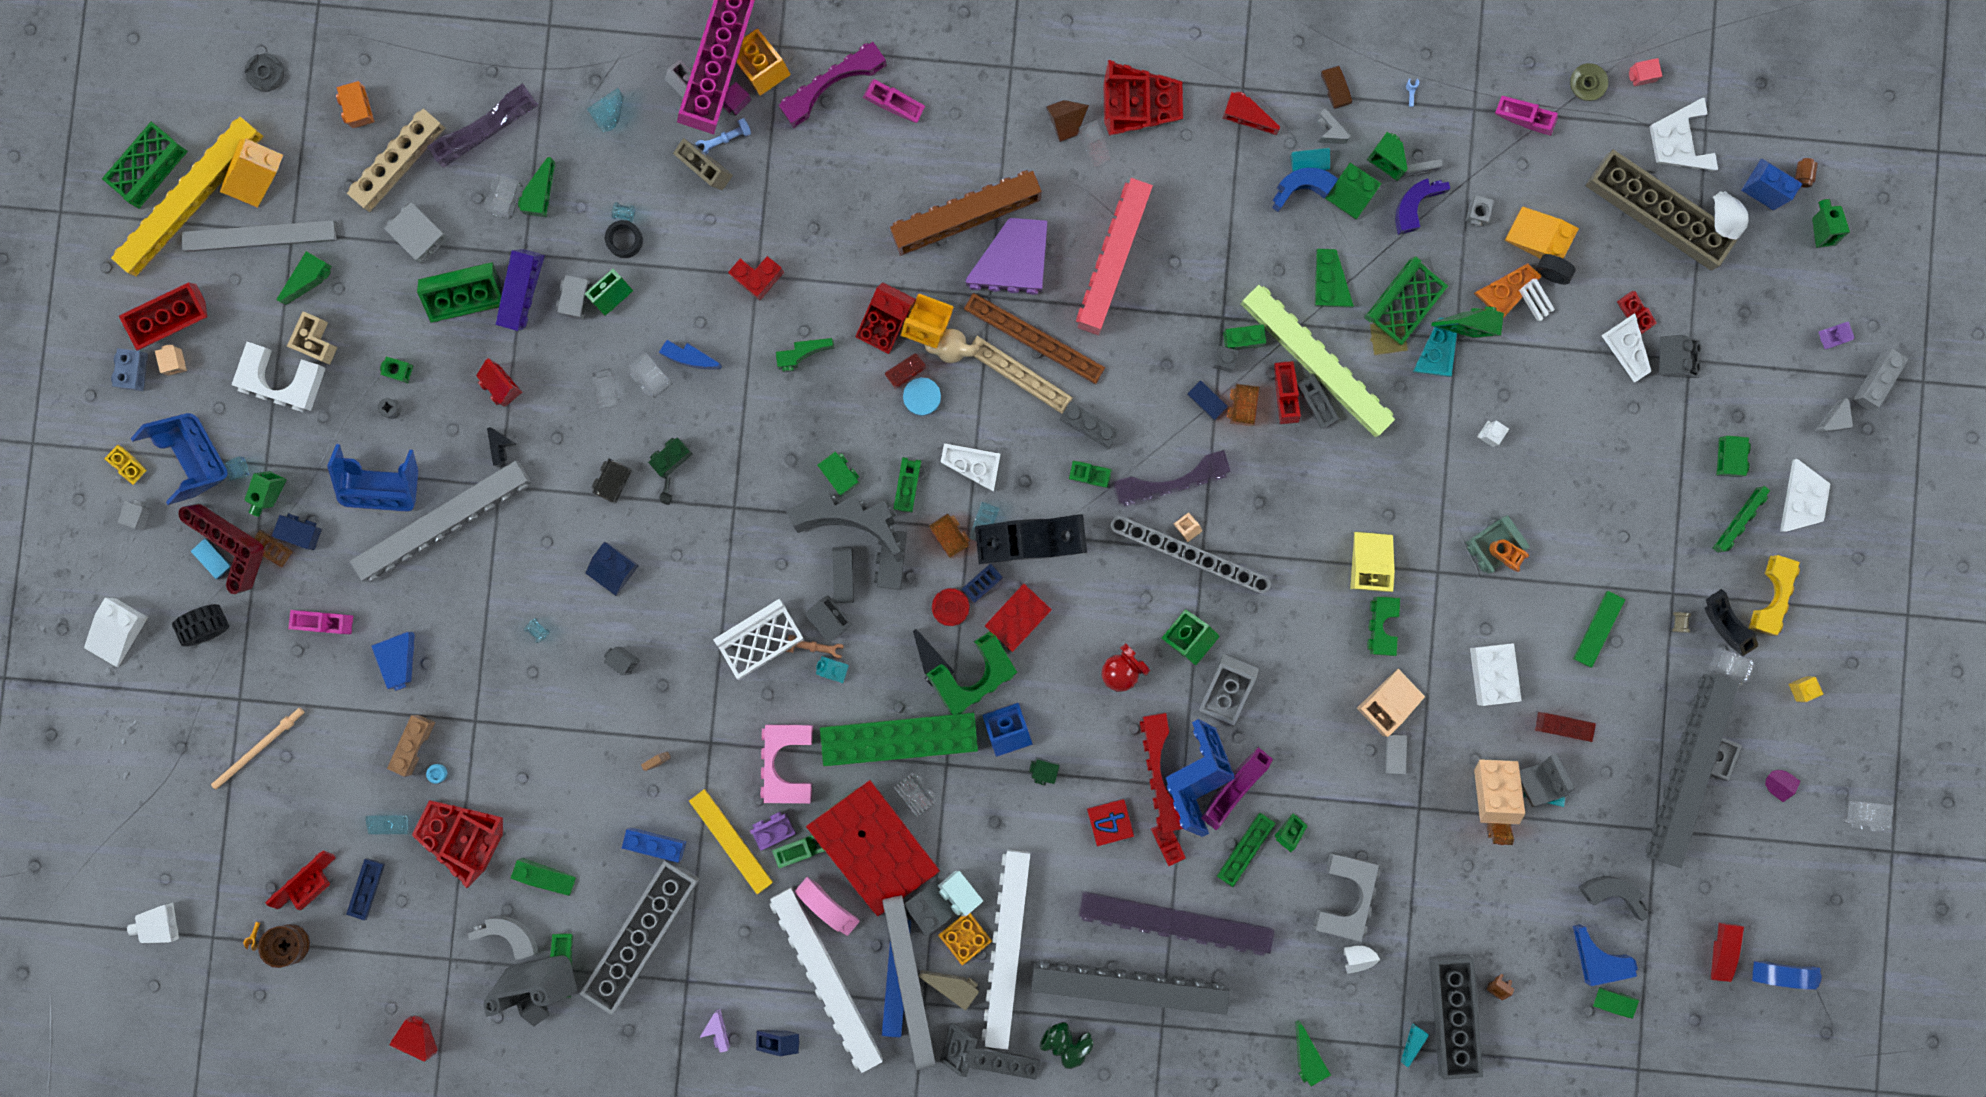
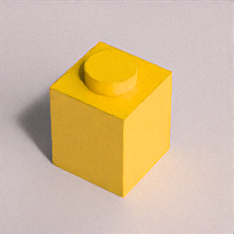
[1788,676,1823,702]

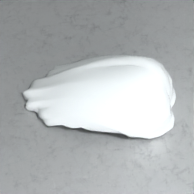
[1713,191,1749,239]

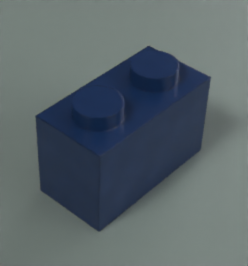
[272,513,322,550]

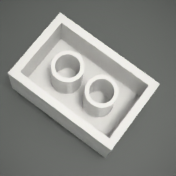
[1470,643,1522,706]

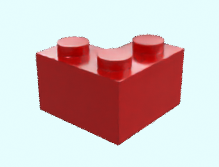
[728,256,784,301]

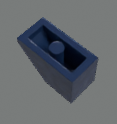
[756,1030,800,1057]

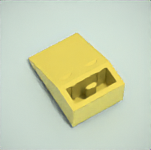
[1350,532,1395,592]

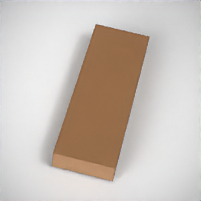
[641,751,671,771]

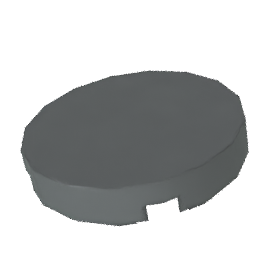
[245,53,284,92]

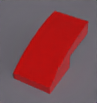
[1151,826,1186,867]

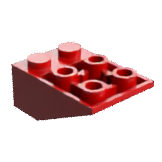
[855,282,916,354]

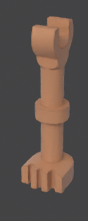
[786,634,844,659]

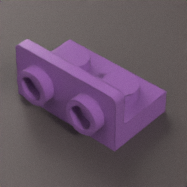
[750,812,796,851]

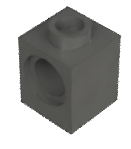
[516,992,550,1027]

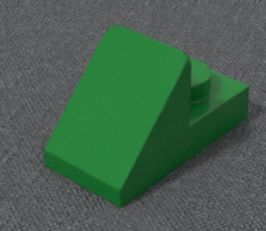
[1275,813,1308,853]

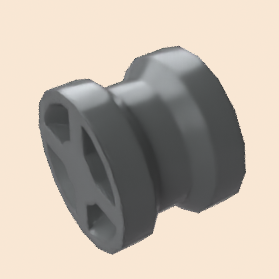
[378,398,401,419]

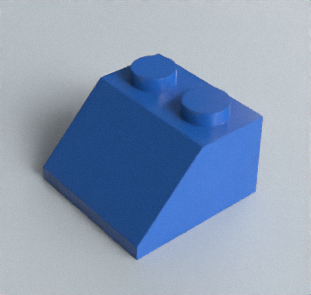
[982,703,1033,757]

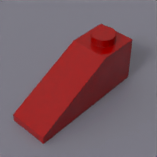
[1222,92,1280,135]

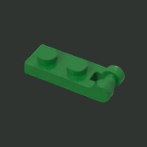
[893,457,921,513]

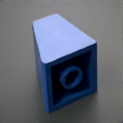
[1741,158,1802,211]

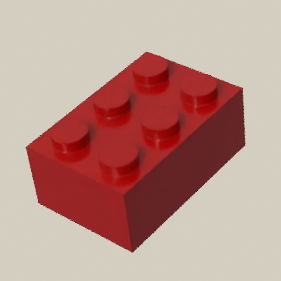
[985,584,1052,652]

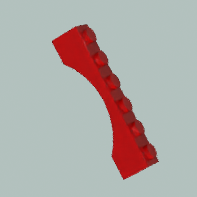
[1139,713,1183,832]

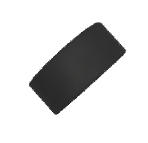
[604,220,643,258]
[1536,254,1576,285]

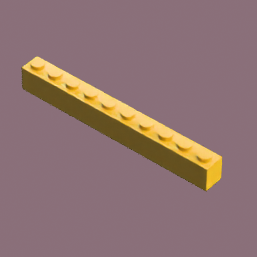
[111,117,264,277]

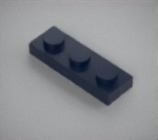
[346,858,385,921]

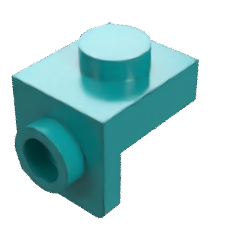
[816,656,849,683]

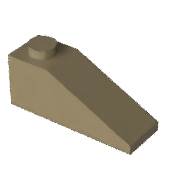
[673,138,733,191]
[918,970,979,1011]

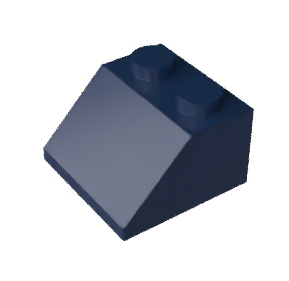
[585,541,639,596]

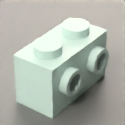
[938,871,983,916]

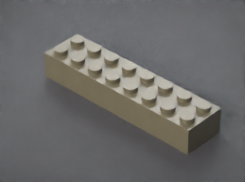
[1585,149,1738,271]

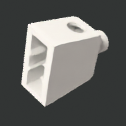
[127,903,179,943]

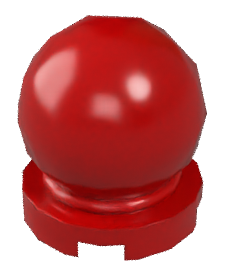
[1101,643,1151,692]

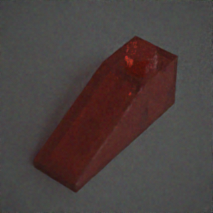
[1535,712,1596,742]

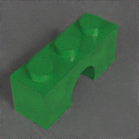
[1367,596,1400,656]

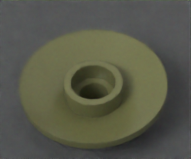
[1570,63,1608,101]

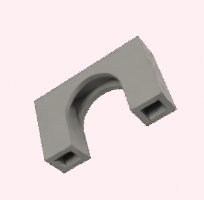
[1313,852,1380,942]

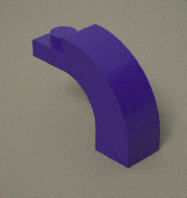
[1395,179,1450,235]

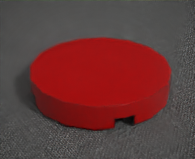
[931,588,970,626]

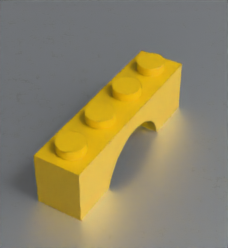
[1748,555,1800,636]

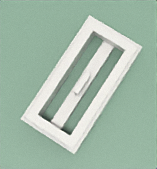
[1519,279,1555,321]

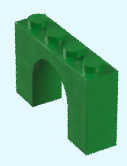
[926,631,1018,716]

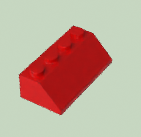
[119,282,208,351]

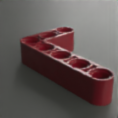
[178,503,264,594]

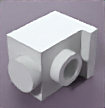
[1477,420,1509,447]

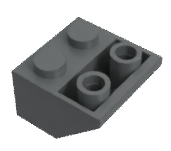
[1659,335,1701,378]

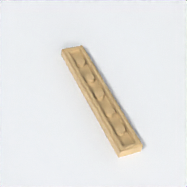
[971,336,1073,414]

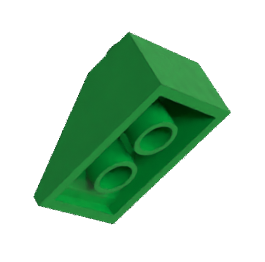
[1431,307,1504,338]

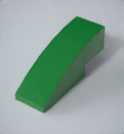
[772,835,825,868]

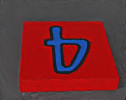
[1087,799,1134,846]

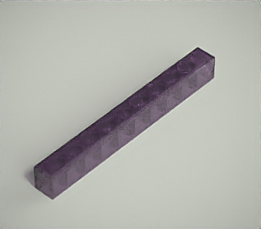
[1078,891,1274,956]

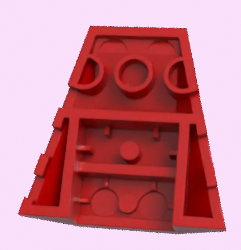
[1103,60,1183,136]
[412,800,503,888]

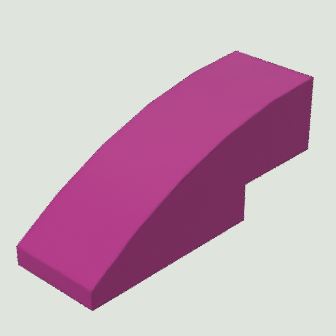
[862,79,925,123]
[1495,96,1558,136]
[288,610,353,635]

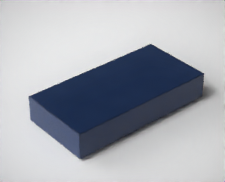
[1187,380,1228,421]

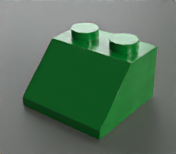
[1367,132,1408,181]
[1325,163,1382,220]
[1161,609,1220,666]

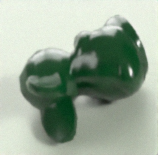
[1039,1022,1093,1069]

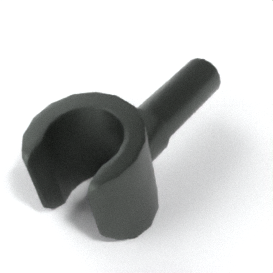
[660,477,673,505]

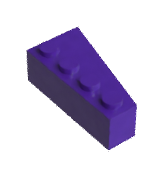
[495,249,545,331]

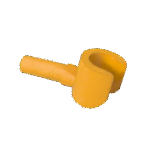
[243,922,260,951]

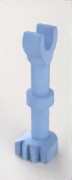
[695,118,751,154]

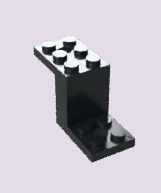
[975,514,1087,565]

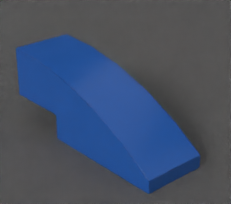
[659,340,722,370]

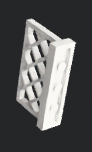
[713,599,804,680]

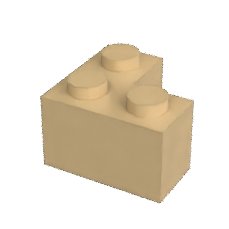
[287,312,338,365]

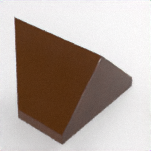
[1046,100,1089,142]

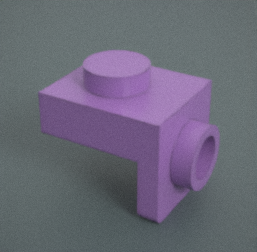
[1819,322,1855,349]

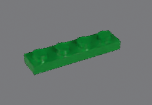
[1712,486,1771,553]

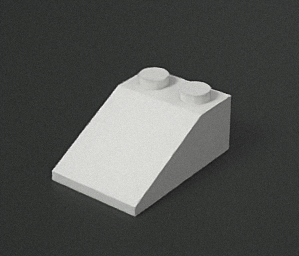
[84,598,148,667]

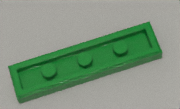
[1573,591,1626,668]
[1216,812,1276,887]

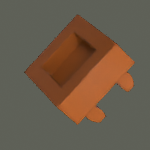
[1486,974,1514,1001]

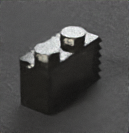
[592,458,633,504]

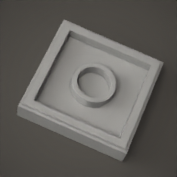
[1711,737,1742,781]

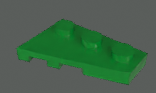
[1315,249,1354,308]

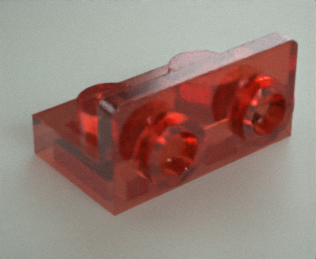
[885,353,926,389]

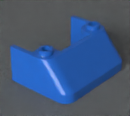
[131,413,228,505]
[327,444,418,511]

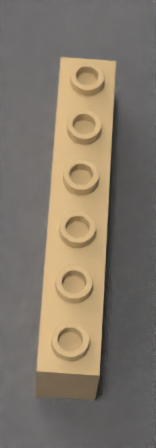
[347,108,445,212]

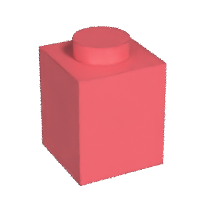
[1629,58,1662,86]

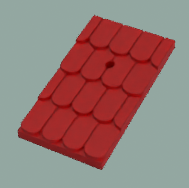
[806,780,941,917]

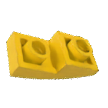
[104,444,147,485]

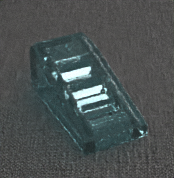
[968,502,1000,541]

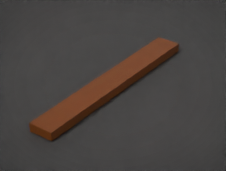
[964,293,1105,385]

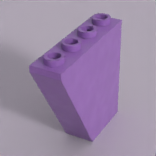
[966,218,1047,295]

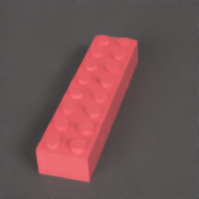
[1076,178,1153,336]

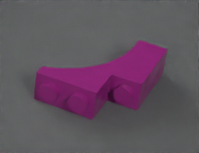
[1201,747,1273,830]

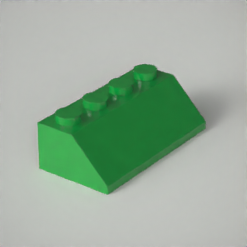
[417,262,502,323]

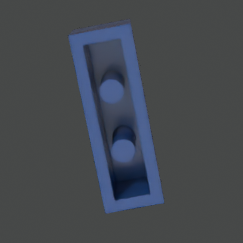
[622,827,687,863]

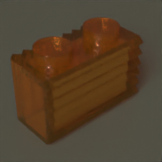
[1227,384,1259,427]
[929,514,970,559]

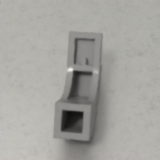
[468,916,539,960]

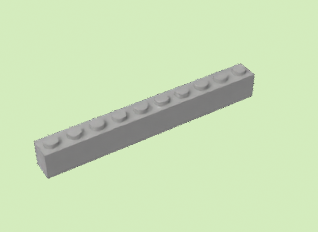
[350,461,531,582]

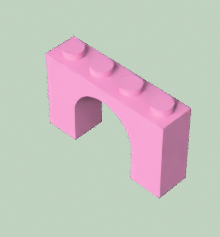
[760,724,813,804]

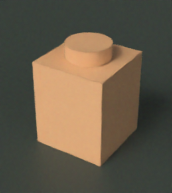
[155,345,187,376]

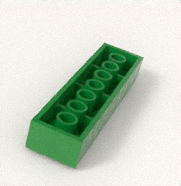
[820,712,978,767]

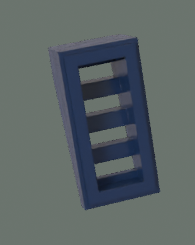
[962,563,1003,603]

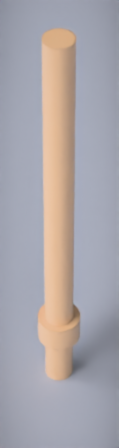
[211,707,305,790]

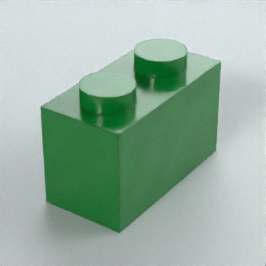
[585,268,633,316]
[1223,324,1266,350]
[1716,436,1751,477]
[817,451,860,497]

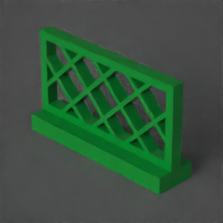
[102,121,188,209]
[1364,256,1448,346]

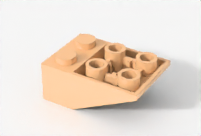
[1357,669,1425,737]

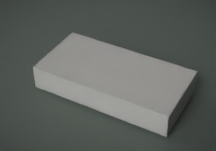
[1402,159,1443,178]
[1385,735,1407,774]

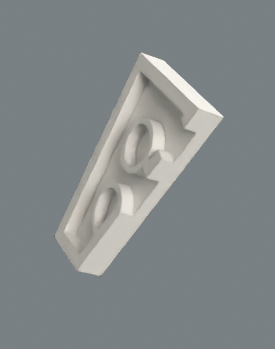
[1601,313,1651,383]
[941,444,1001,492]

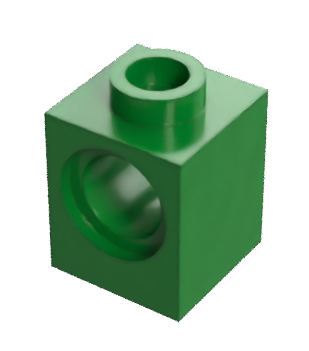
[380,356,414,384]

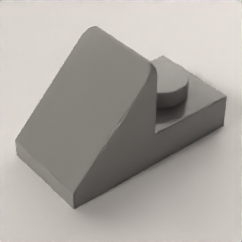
[1317,108,1351,144]

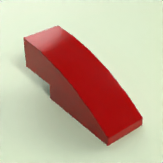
[1274,361,1301,424]
[1711,922,1744,982]

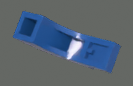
[1272,168,1338,212]
[1752,961,1822,989]

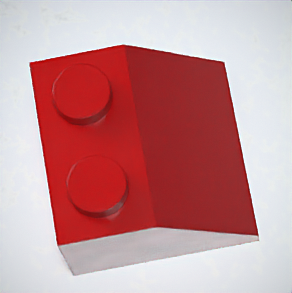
[476,358,523,407]

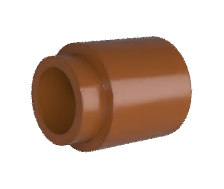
[1795,158,1818,188]

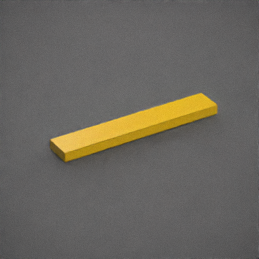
[689,789,773,894]

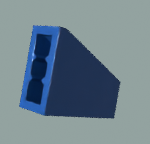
[371,632,415,691]

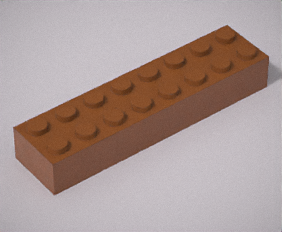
[890,170,1042,256]

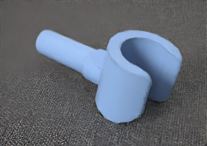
[1406,79,1419,107]

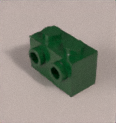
[648,437,693,479]
[1028,757,1060,786]

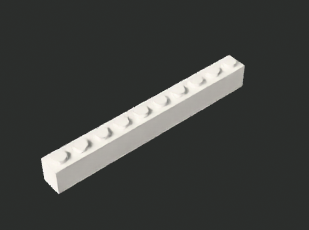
[981,849,1030,1049]
[770,886,883,1073]

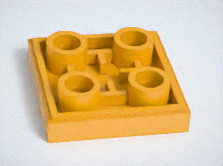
[938,912,992,965]

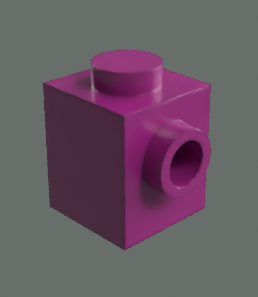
[722,82,752,116]

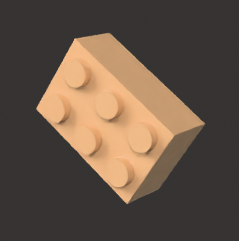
[1474,760,1525,824]

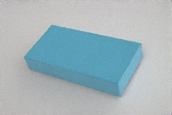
[191,538,232,580]

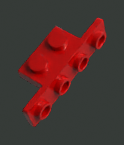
[265,851,336,911]

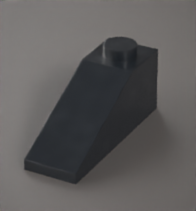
[913,629,955,687]

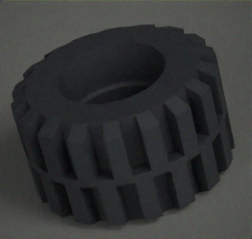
[172,604,229,646]

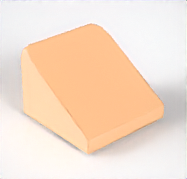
[1174,512,1202,542]

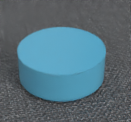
[426,764,447,784]

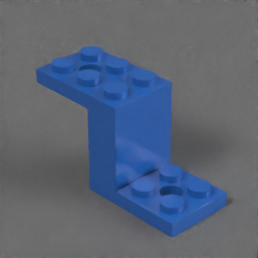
[1166,719,1235,837]

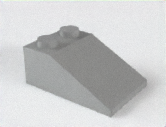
[1199,654,1259,726]

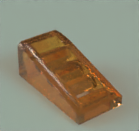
[254,529,293,568]

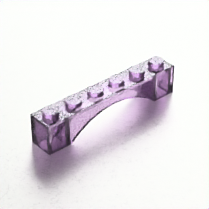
[427,83,538,168]
[1112,450,1231,507]

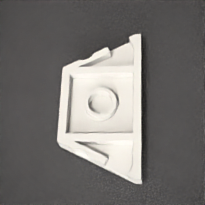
[1780,459,1830,532]

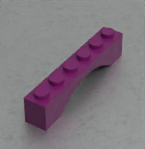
[779,42,887,128]

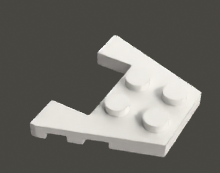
[1650,98,1718,172]

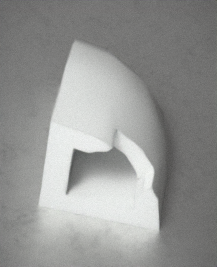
[1344,946,1380,974]

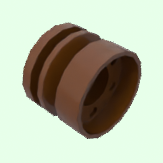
[258,924,310,968]

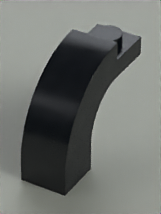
[1704,589,1758,657]

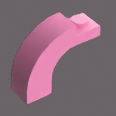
[795,877,860,936]

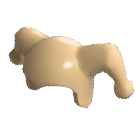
[924,329,983,363]

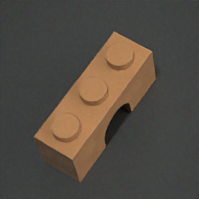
[387,715,435,777]

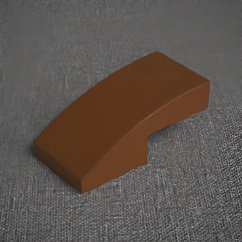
[1321,66,1352,109]

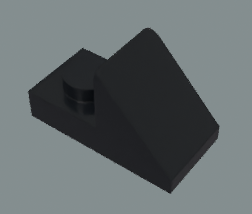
[487,427,517,467]

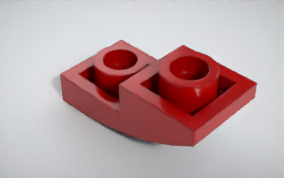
[1617,291,1657,334]

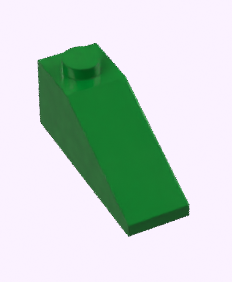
[518,157,555,218]
[276,251,332,305]
[510,858,577,896]
[1295,1020,1331,1087]

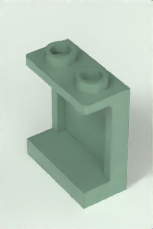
[1465,515,1530,574]

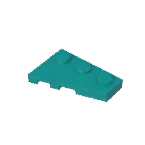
[1412,317,1457,377]

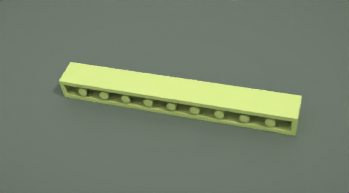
[1241,285,1395,438]

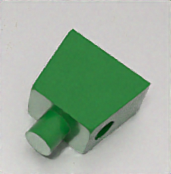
[1812,199,1850,248]
[245,471,287,517]

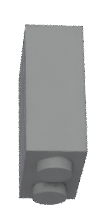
[384,202,449,264]

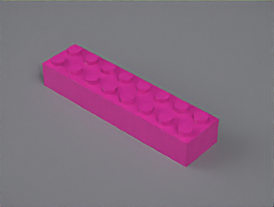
[677,0,755,135]

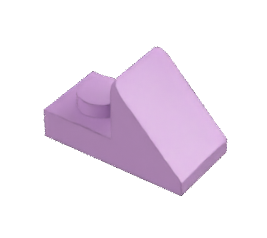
[700,1009,730,1053]

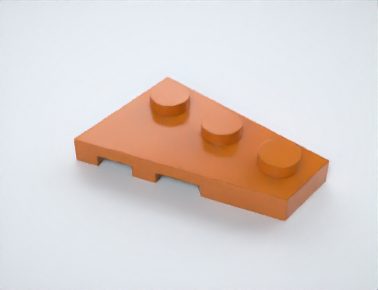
[1474,263,1542,317]

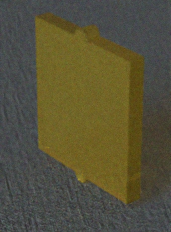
[1370,320,1408,355]

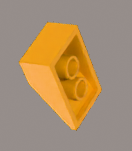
[736,28,791,96]
[220,139,283,208]
[1505,207,1579,259]

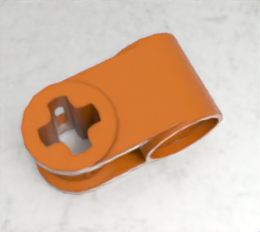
[1489,540,1529,572]

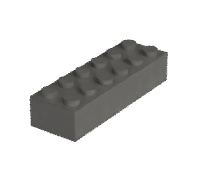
[1429,955,1483,1080]

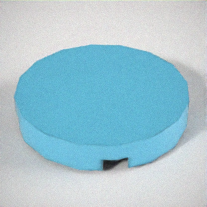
[903,377,941,416]

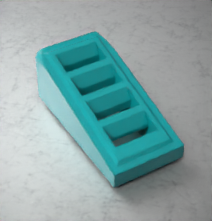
[1401,1023,1429,1067]

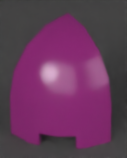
[1765,770,1801,802]

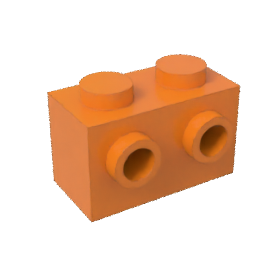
[336,81,375,128]

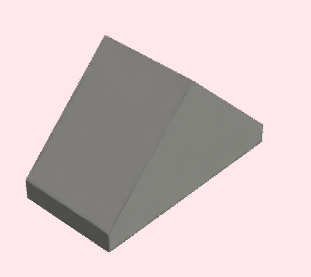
[1815,398,1853,433]

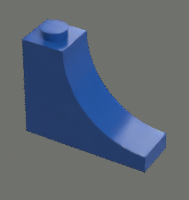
[1573,924,1638,986]

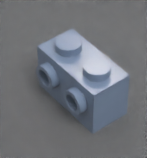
[111,348,148,391]

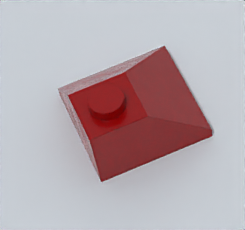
[389,1016,438,1062]

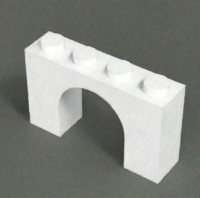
[232,342,326,412]

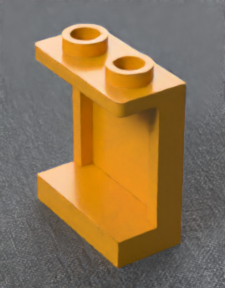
[901,294,954,349]

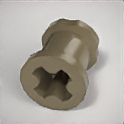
[1672,612,1691,633]

